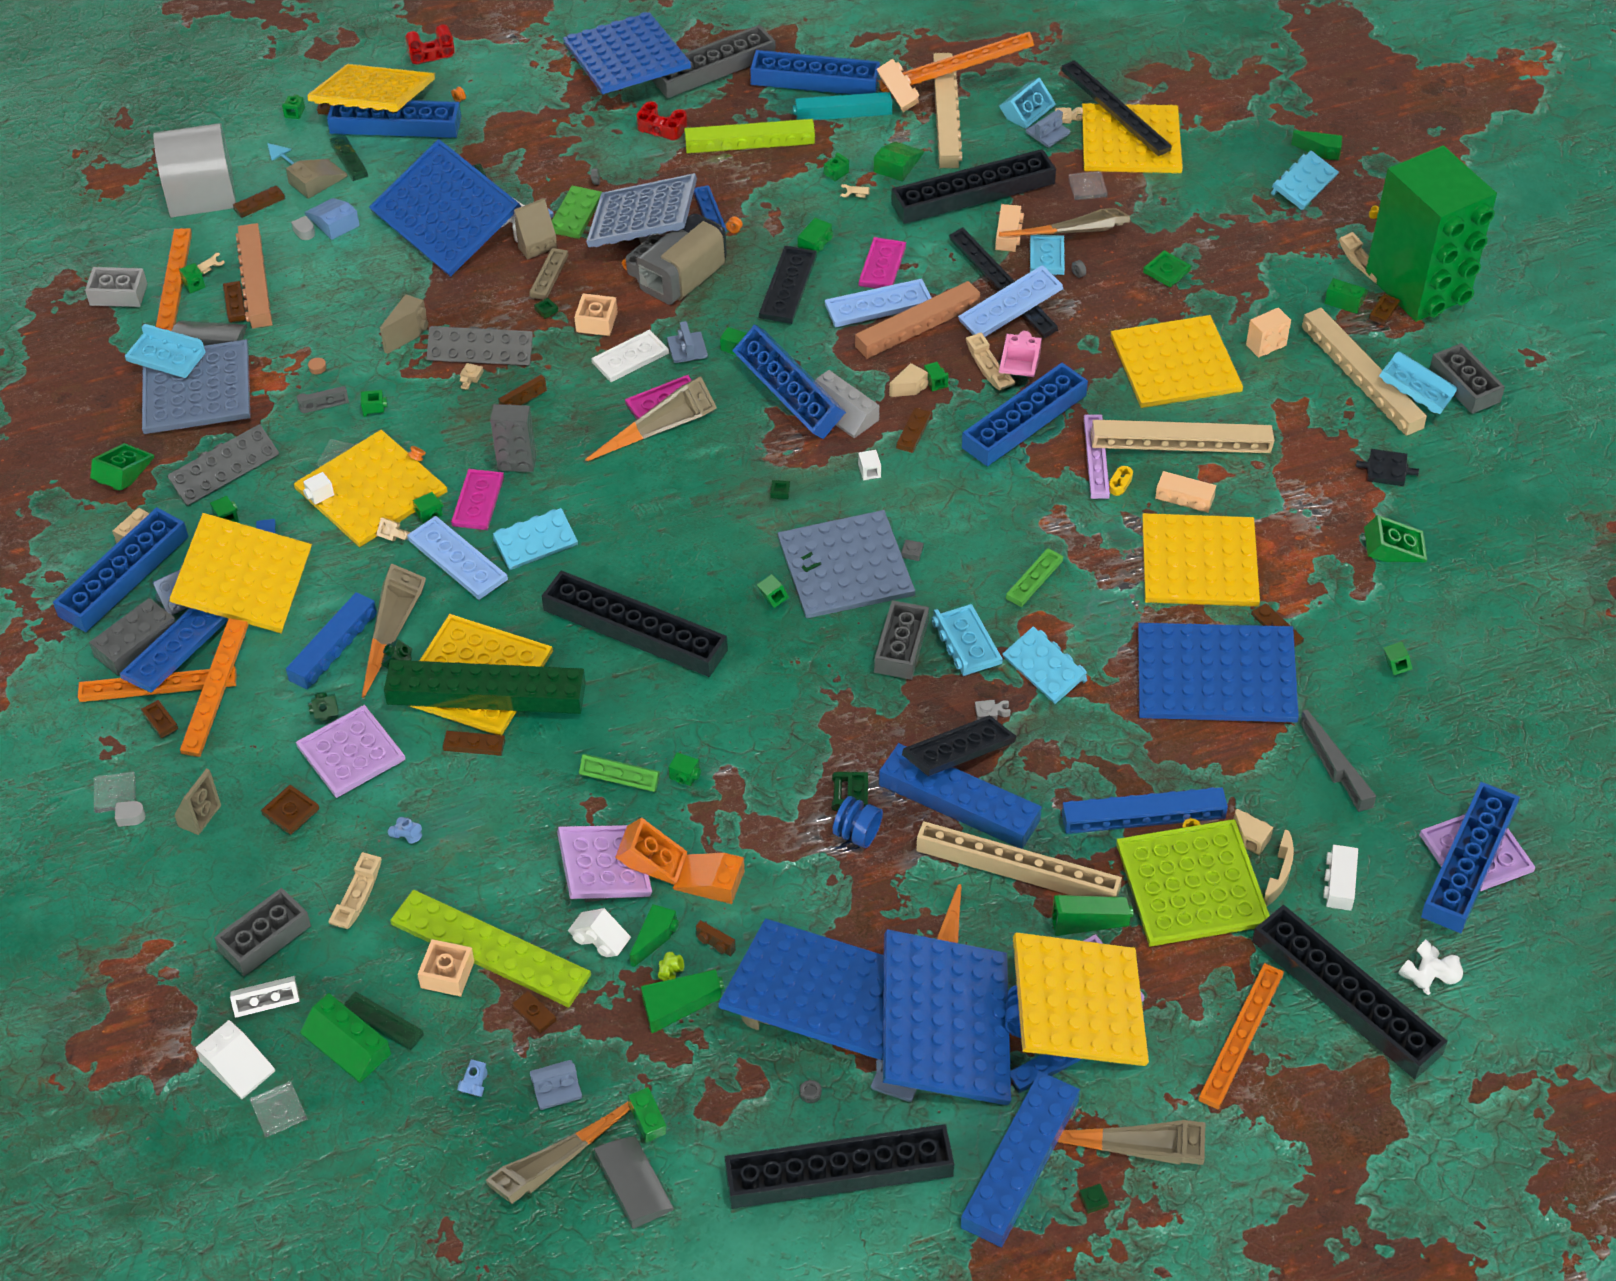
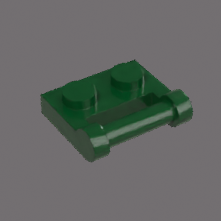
[831,772,868,811]

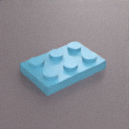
[1030,235,1064,275]

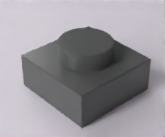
[901,539,924,561]

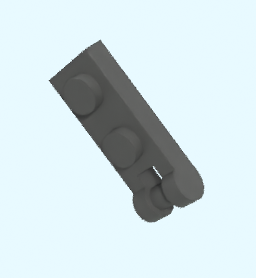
[297,386,349,413]

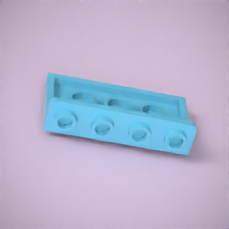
[1271,151,1339,210]
[125,324,206,378]
[1379,351,1457,415]
[493,508,578,570]
[931,604,1003,676]
[1002,627,1088,704]

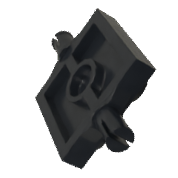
[1356,449,1419,486]

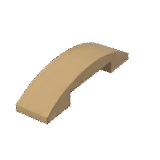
[1339,232,1377,283]
[966,332,1015,390]
[1264,830,1294,907]
[328,852,382,929]

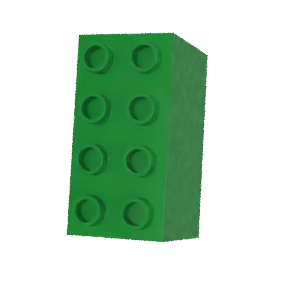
[1366,145,1497,322]

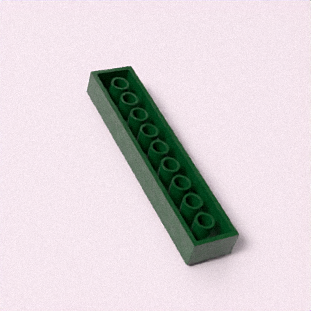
[384,660,586,714]

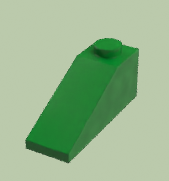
[1291,130,1342,161]
[630,904,679,967]

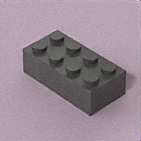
[1429,343,1505,414]
[490,404,537,472]
[89,598,175,676]
[874,600,929,680]
[214,888,311,976]

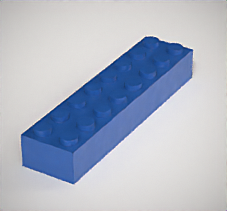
[751,50,880,95]
[327,100,461,138]
[733,324,846,439]
[962,363,1088,467]
[53,507,189,632]
[879,743,1042,849]
[1421,782,1520,933]
[961,1071,1080,1248]

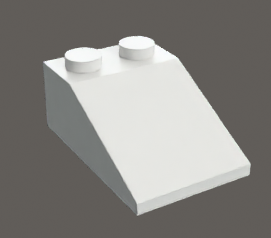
[195,1020,275,1099]

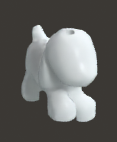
[1398,939,1463,995]

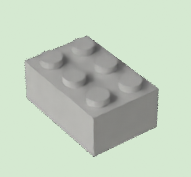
[85,267,147,307]

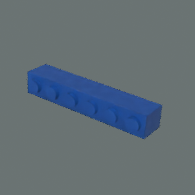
[286,592,377,690]

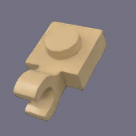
[1055,107,1083,123]
[841,184,870,198]
[197,253,224,274]
[460,363,483,390]
[376,518,411,541]

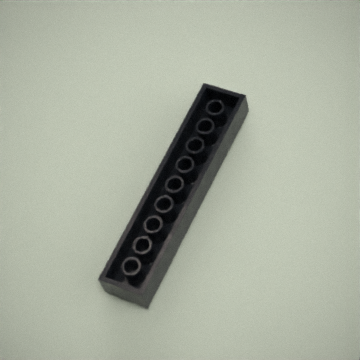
[891,149,1056,224]
[542,570,728,677]
[1252,904,1448,1080]
[725,1124,954,1209]

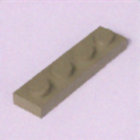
[530,248,568,300]

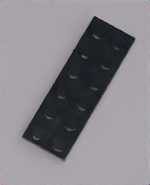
[759,246,817,324]
[902,715,1016,776]

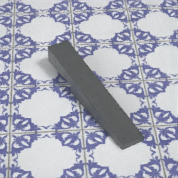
[1300,710,1376,812]

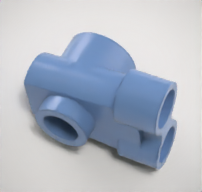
[388,817,422,843]
[457,1059,487,1097]

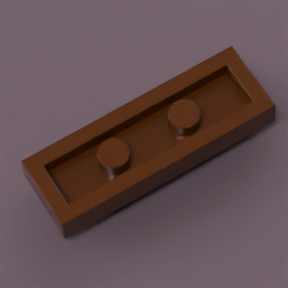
[233,185,285,218]
[223,281,246,323]
[498,375,547,405]
[896,408,931,453]
[1251,603,1304,647]
[443,731,505,756]

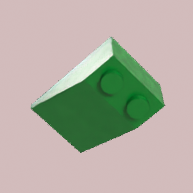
[874,141,924,182]
[90,443,154,490]
[1364,515,1427,562]

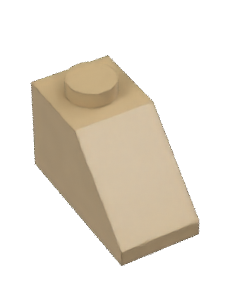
[889,364,928,397]

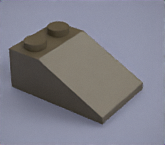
[286,159,348,199]
[514,198,557,260]
[380,294,428,354]
[174,768,221,835]

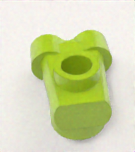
[658,952,684,981]

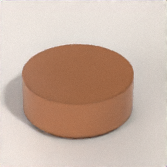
[308,358,326,374]

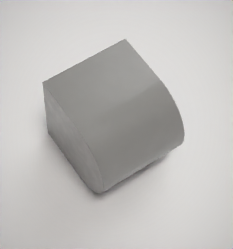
[153,123,236,218]

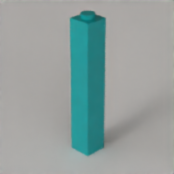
[793,92,892,120]

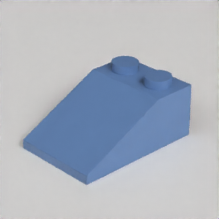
[305,198,360,240]

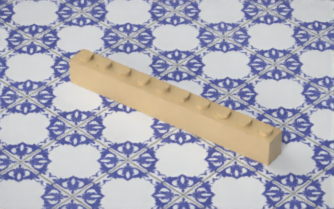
[933,53,962,168]
[1302,308,1427,436]
[1090,420,1274,453]
[917,821,1122,897]

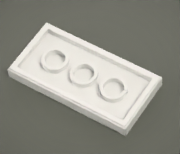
[591,330,669,382]

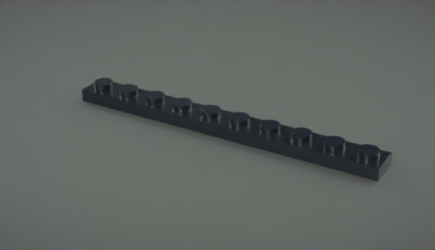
[1061,60,1172,156]
[949,227,1058,338]

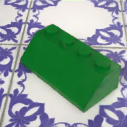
[300,993,391,1083]

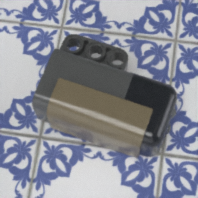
[626,213,727,305]

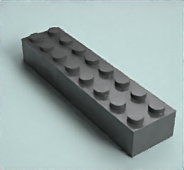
[652,25,776,98]

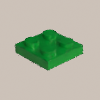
[1143,250,1191,288]

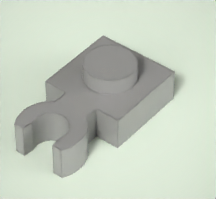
[975,700,1010,720]

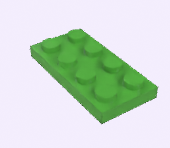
[552,186,603,239]

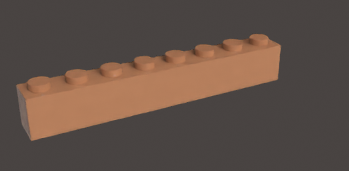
[236,223,272,328]
[855,281,980,359]

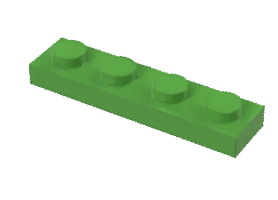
[1006,548,1063,607]
[579,754,660,792]

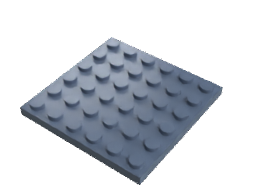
[586,173,697,247]
[142,339,251,434]
[778,510,915,618]

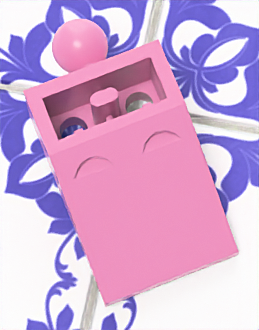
[999,331,1042,377]

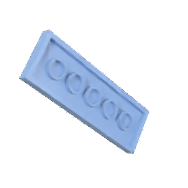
[958,265,1063,337]
[825,279,931,327]
[407,516,508,600]

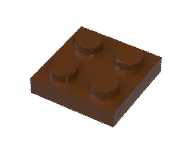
[261,785,319,835]

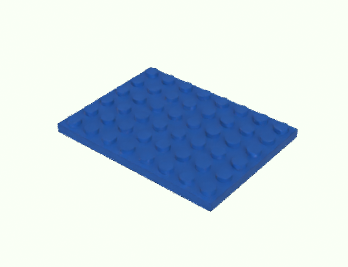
[563,12,691,94]
[369,139,521,277]
[1138,623,1299,722]
[719,918,884,1060]
[883,929,1011,1105]

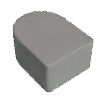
[291,216,315,240]
[115,801,146,827]

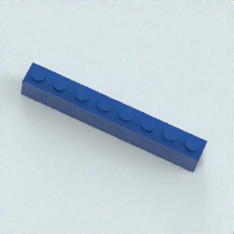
[1062,787,1228,834]

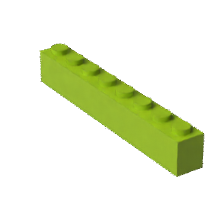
[685,119,815,153]

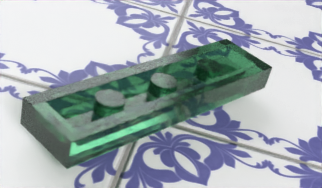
[330,134,368,181]
[344,991,424,1050]

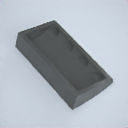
[171,321,247,346]
[594,1136,674,1229]

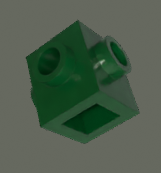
[381,639,413,668]
[308,692,339,721]

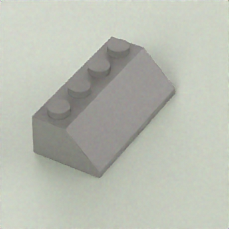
[815,370,879,438]

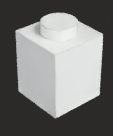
[858,450,881,481]
[303,472,334,504]

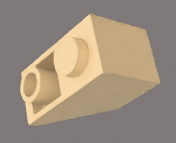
[1234,809,1273,855]

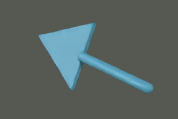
[267,143,294,165]

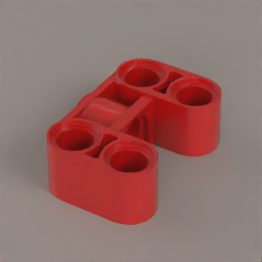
[405,24,455,65]
[636,101,687,141]

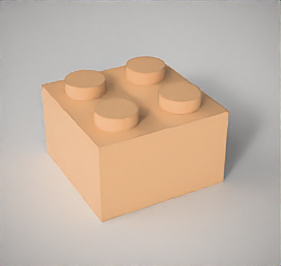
[575,294,618,336]
[1246,308,1291,358]
[418,939,474,996]

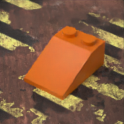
[615,818,687,884]
[673,853,745,904]

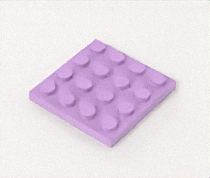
[296,705,405,798]
[1419,814,1535,891]
[557,825,652,899]

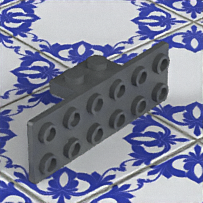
[427,326,533,366]
[167,424,279,506]

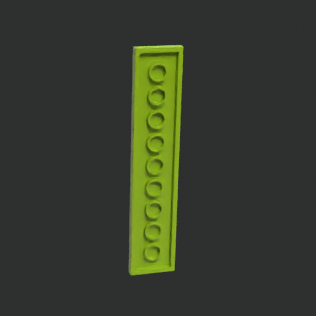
[390,890,591,1008]

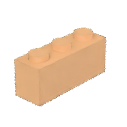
[877,59,919,112]
[995,204,1024,252]
[1155,471,1216,513]

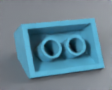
[999,77,1056,129]

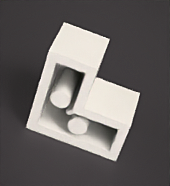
[568,908,631,957]

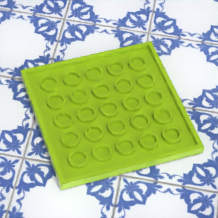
[1116,819,1270,947]

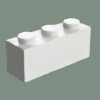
[1323,845,1358,911]
[230,976,299,1018]

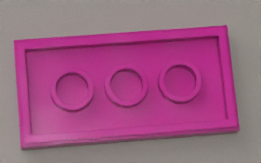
[859,237,906,289]
[625,375,692,419]
[451,469,504,530]

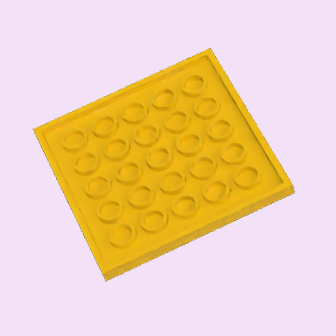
[308,64,435,112]
[1082,103,1182,173]
[1111,315,1243,408]
[294,430,448,547]
[169,513,312,634]
[1142,513,1260,607]
[410,614,553,735]
[1013,932,1149,1066]

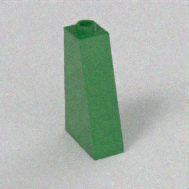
[1051,895,1133,936]
[641,969,724,1033]

